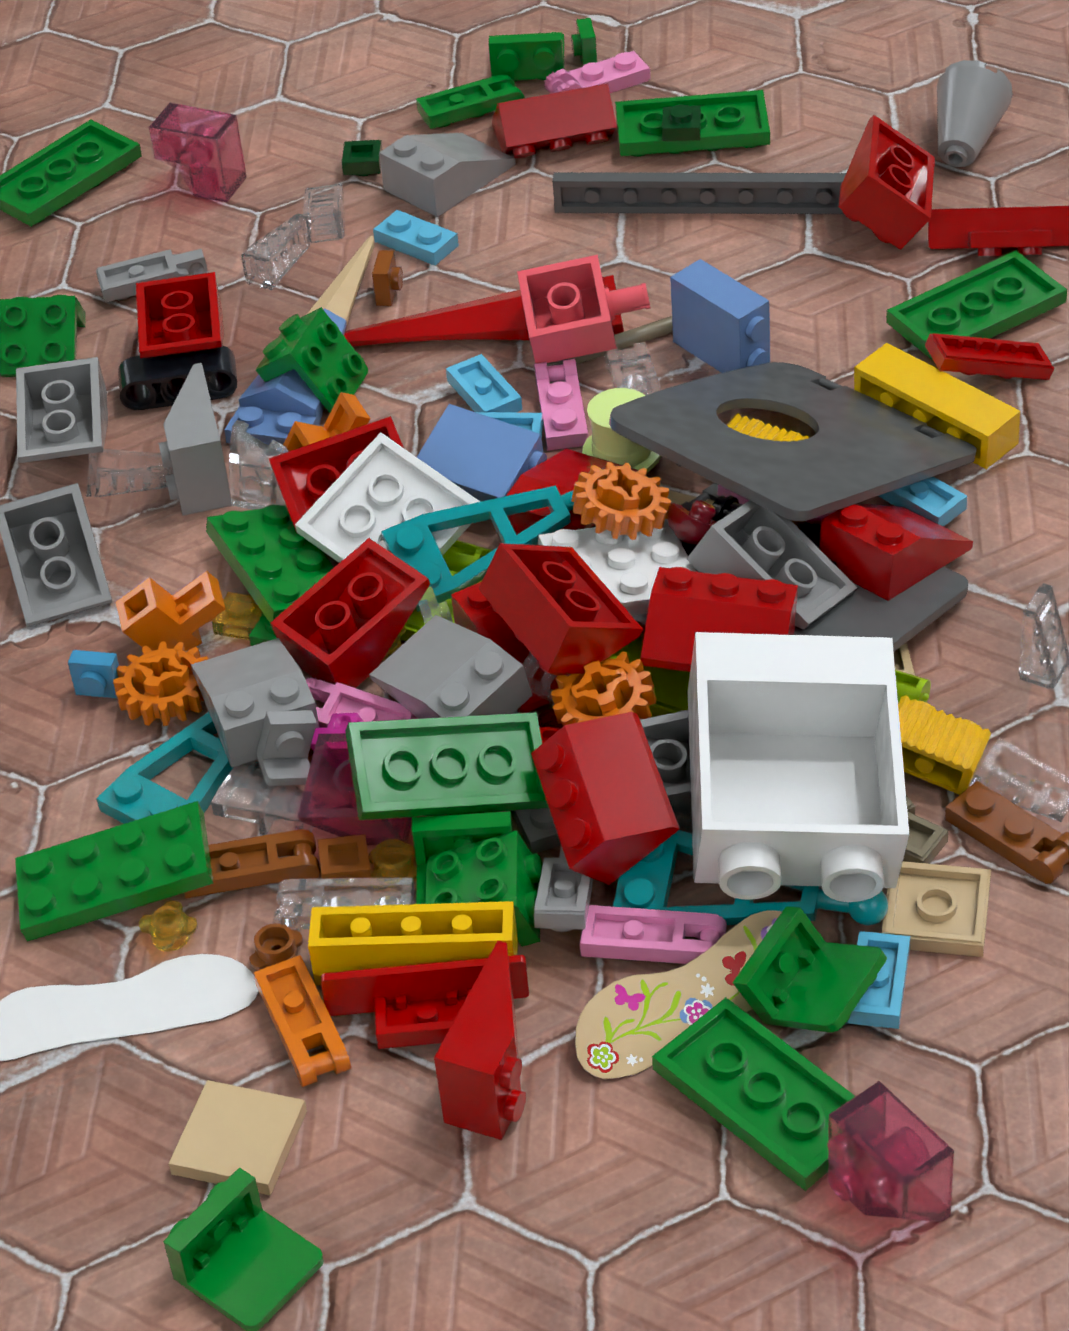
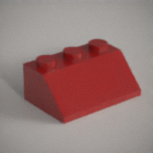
[492,83,617,158]
[479,543,643,675]
[640,567,798,672]
[531,712,680,885]

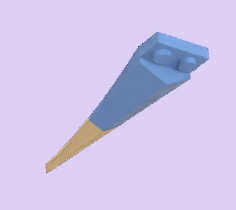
[224,235,375,451]

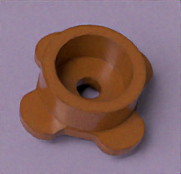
[249,923,303,970]

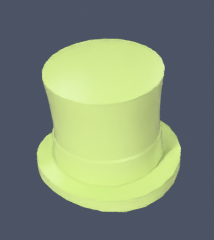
[582,388,661,472]

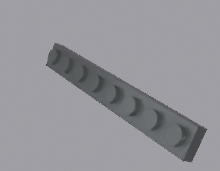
[552,172,846,214]

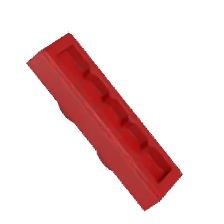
[925,333,1055,380]

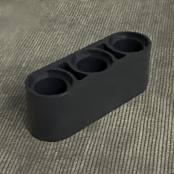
[118,345,238,410]

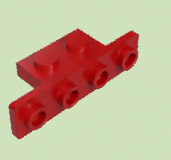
[928,206,1069,256]
[321,955,529,1049]

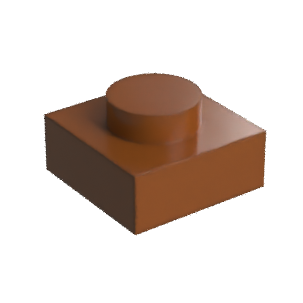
[372,250,403,306]
[317,834,371,888]

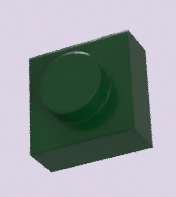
[662,104,701,141]
[342,140,383,176]

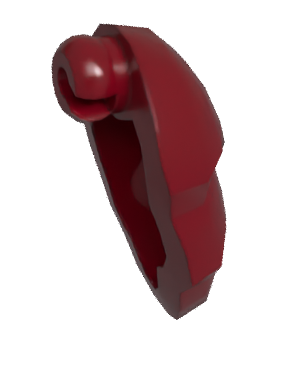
[666,500,717,545]

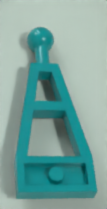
[381,486,574,612]
[96,664,300,824]
[613,830,888,926]

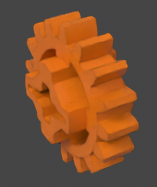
[572,462,671,540]
[113,641,209,726]
[551,651,656,726]

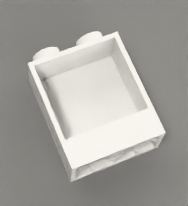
[688,632,909,902]

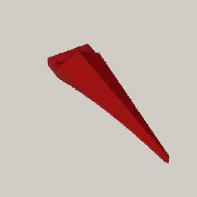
[344,275,624,347]

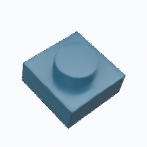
[68,650,119,698]

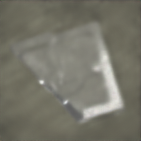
[229,420,289,510]
[211,760,322,836]

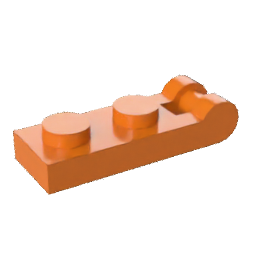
[253,955,351,1087]

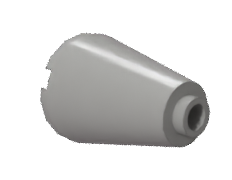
[937,60,1013,167]

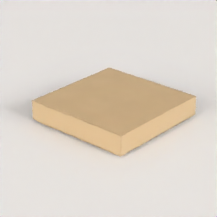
[882,861,991,957]
[169,1080,307,1196]

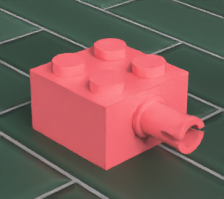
[517,255,651,363]

